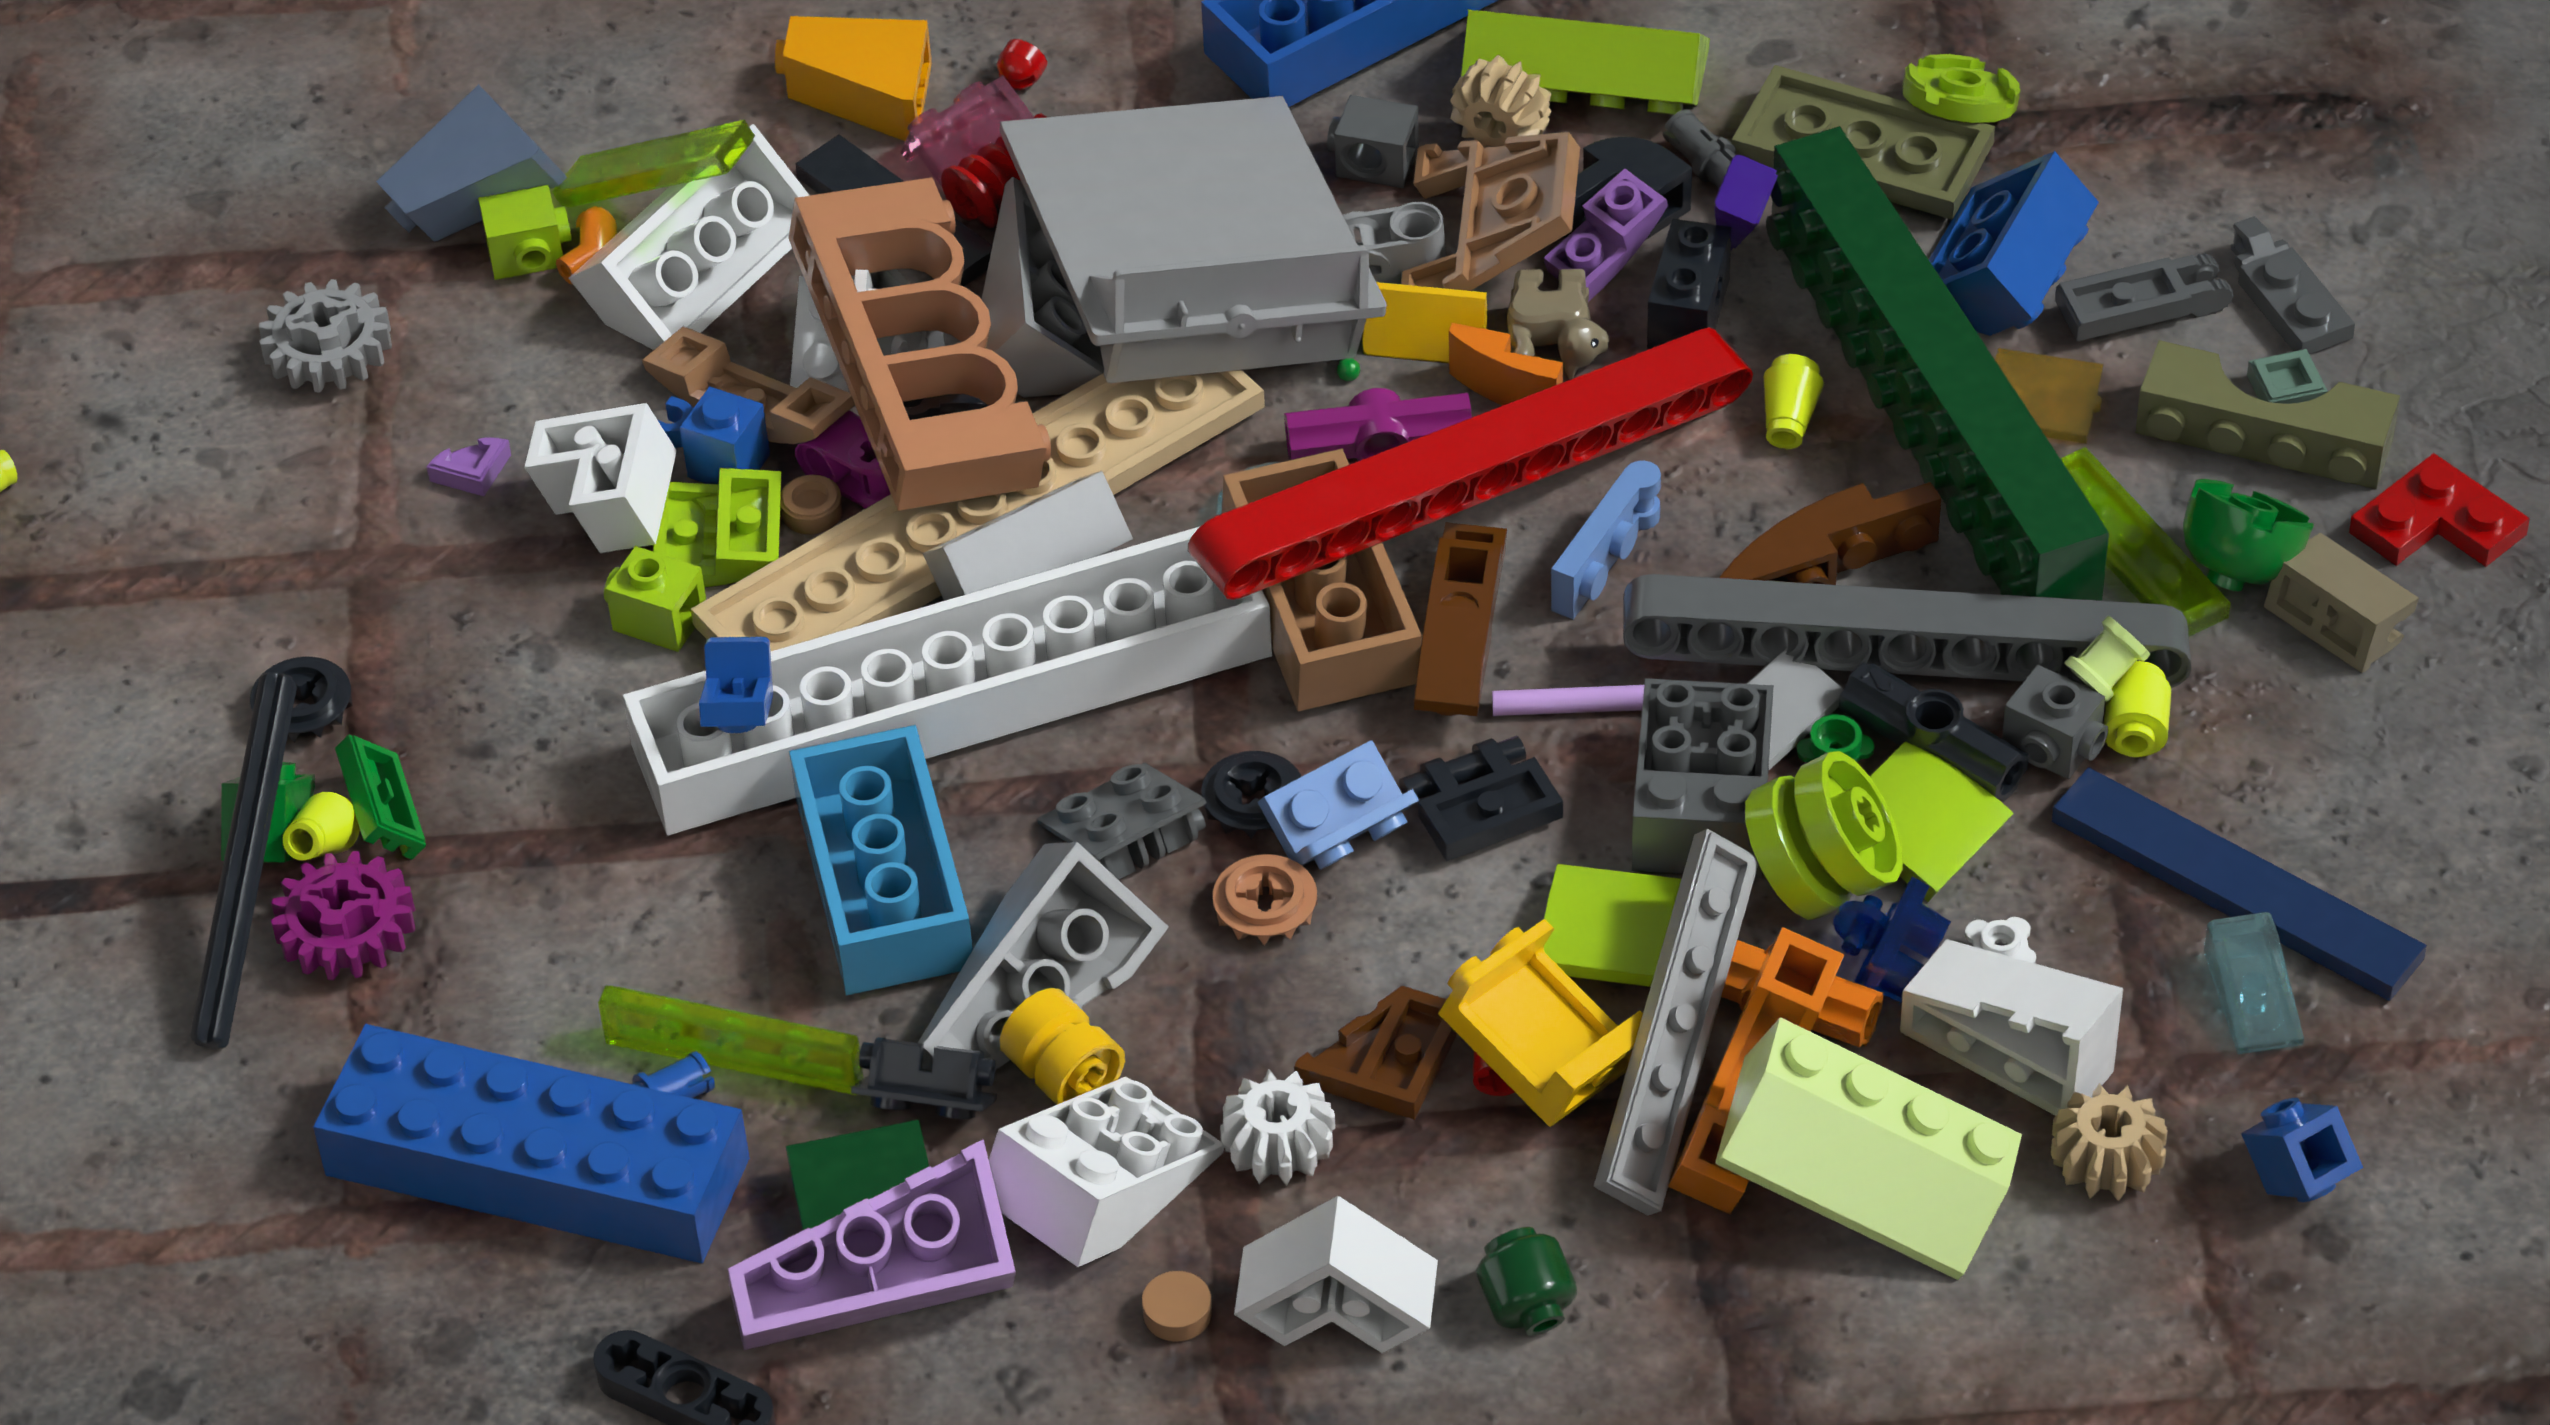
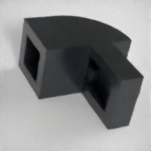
[1563,137,1692,239]

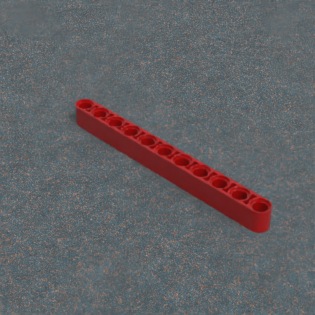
[1187,327,1753,600]

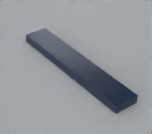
[2052,767,2427,1001]

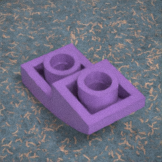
[1544,169,1668,302]

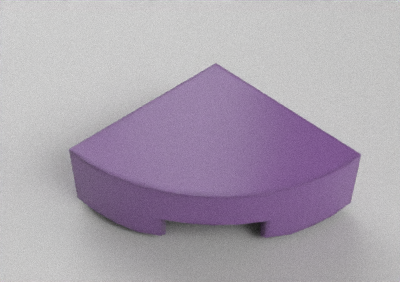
[427,437,511,496]

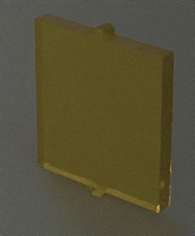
[1995,348,2104,444]

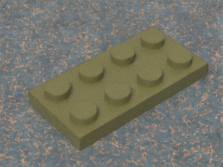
[1731,65,1995,220]

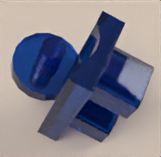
[1833,876,1951,1003]

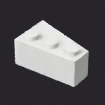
[1900,939,2123,1116]

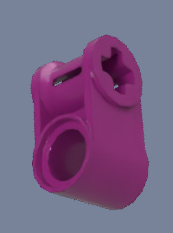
[795,410,891,509]

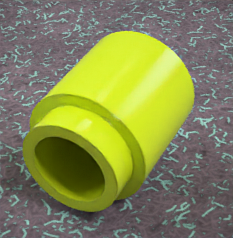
[2104,661,2171,757]

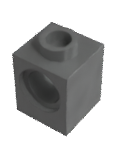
[1327,95,1419,188]

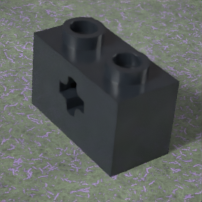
[1647,218,1731,350]

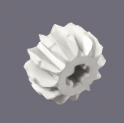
[1220,1069,1335,1186]

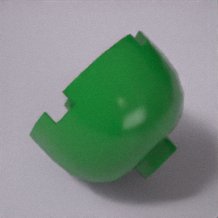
[2183,479,2314,591]

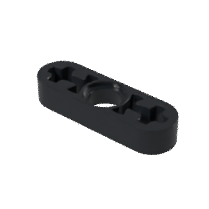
[593,1330,776,1425]

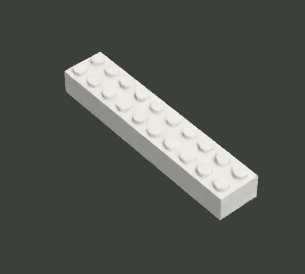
[623,526,1272,836]

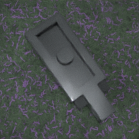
[2231,216,2355,355]

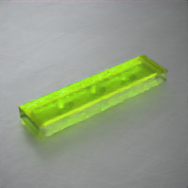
[552,120,755,208]
[2060,447,2231,637]
[598,985,864,1096]

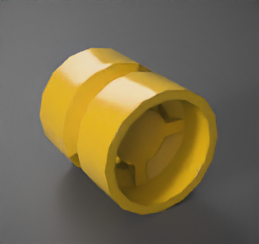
[999,988,1125,1105]

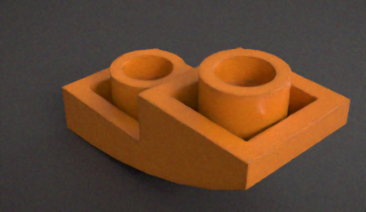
[1449,323,1563,405]

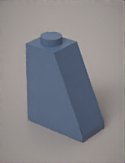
[376,84,567,242]

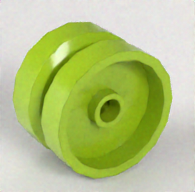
[1745,751,1903,920]

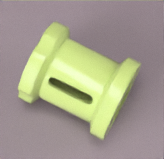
[2064,616,2151,702]

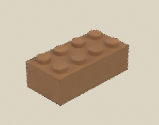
[1222,448,1422,712]

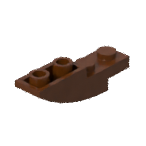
[1719,482,1941,585]
[1414,522,1507,716]

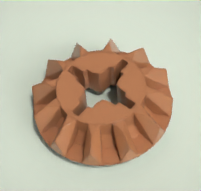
[1213,854,1318,946]

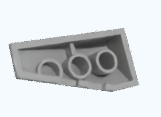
[918,842,1169,1069]

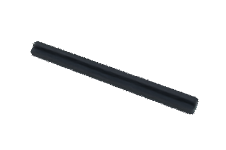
[190,672,297,1049]

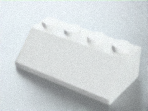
[568,124,810,350]

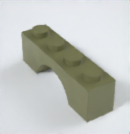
[2135,340,2400,489]

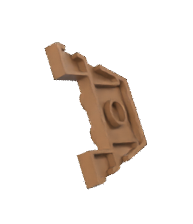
[1401,132,1580,291]

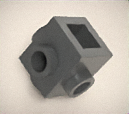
[2002,665,2108,779]

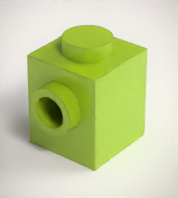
[478,185,572,280]
[604,546,706,652]

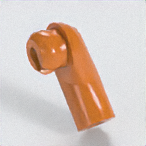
[556,206,617,284]

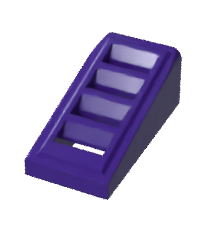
[1714,155,1778,250]

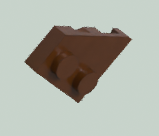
[1294,986,1457,1120]

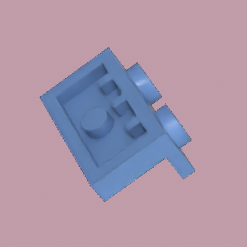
[1258,740,1419,870]

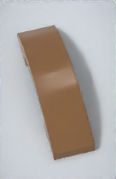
[642,326,855,444]

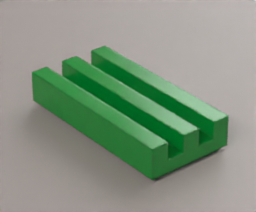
[335,734,427,860]

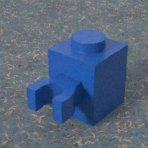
[658,386,770,484]

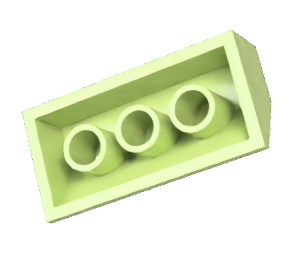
[1715,1017,2022,1280]

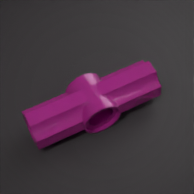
[1284,388,1472,461]

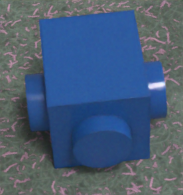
[2241,1098,2363,1202]

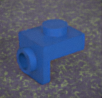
[699,637,773,733]

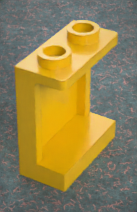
[1438,919,1643,1127]

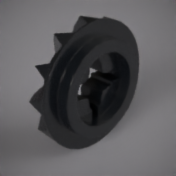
[250,656,353,743]
[1202,751,1302,839]

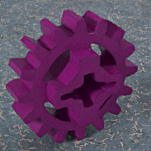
[271,851,416,980]

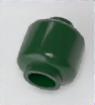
[1476,1227,1577,1335]

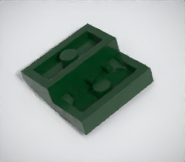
[785,1120,929,1231]

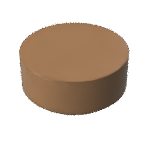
[780,475,843,534]
[1142,1271,1212,1341]

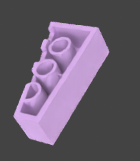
[728,1140,1015,1350]

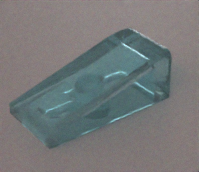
[2204,912,2304,1054]

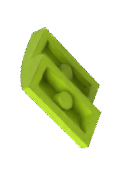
[653,468,781,587]
[1870,742,2014,902]
[1544,864,1681,987]

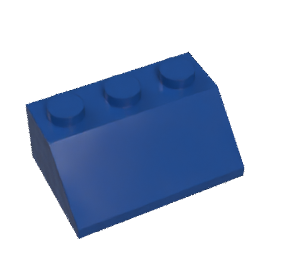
[1929,151,2099,336]

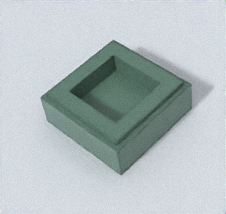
[2247,349,2328,404]

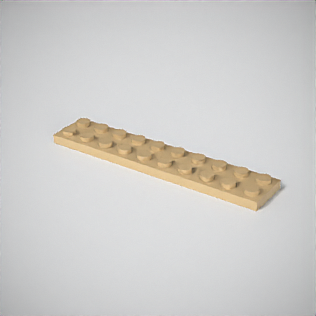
[691,370,1265,651]

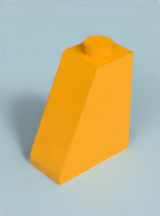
[775,16,932,142]

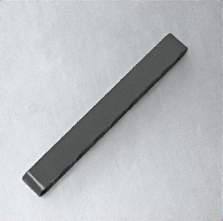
[1623,574,2192,688]

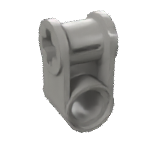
[1343,202,1446,284]

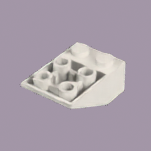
[989,1076,1225,1267]

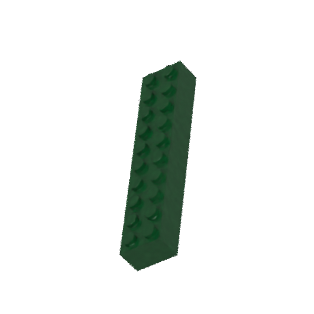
[1766,126,2109,601]

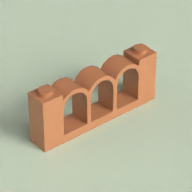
[788,177,1051,511]

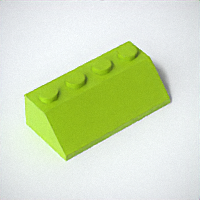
[1461,9,1710,115]

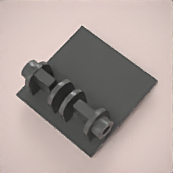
[1037,763,1207,880]

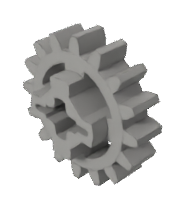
[259,279,392,392]

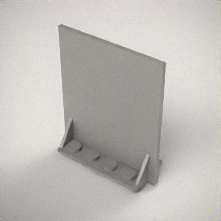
[999,96,1387,383]

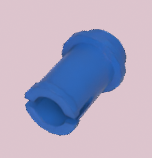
[632,1051,715,1098]

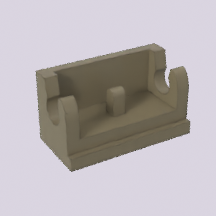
[2264,533,2419,673]

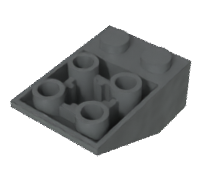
[1632,678,1774,878]

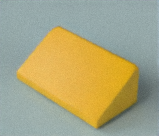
[1362,282,1487,363]

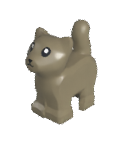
[1507,269,1609,379]

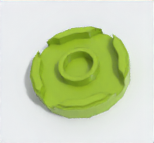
[1902,54,2020,123]

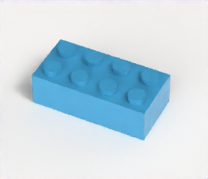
[789,725,973,996]

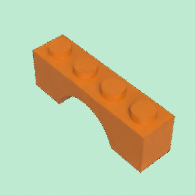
[1668,927,1845,1214]

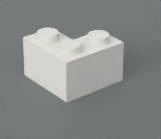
[524,403,677,553]
[1234,1196,1438,1353]

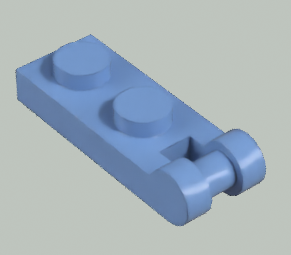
[1551,460,1661,620]

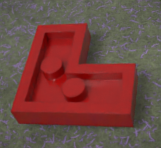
[2349,453,2530,567]

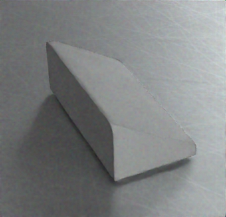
[1747,648,1844,770]

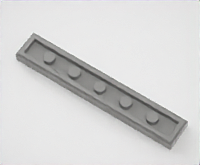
[1593,829,1759,1216]

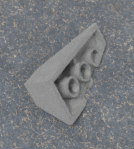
[981,177,1104,398]

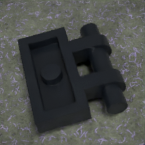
[1399,735,1563,862]

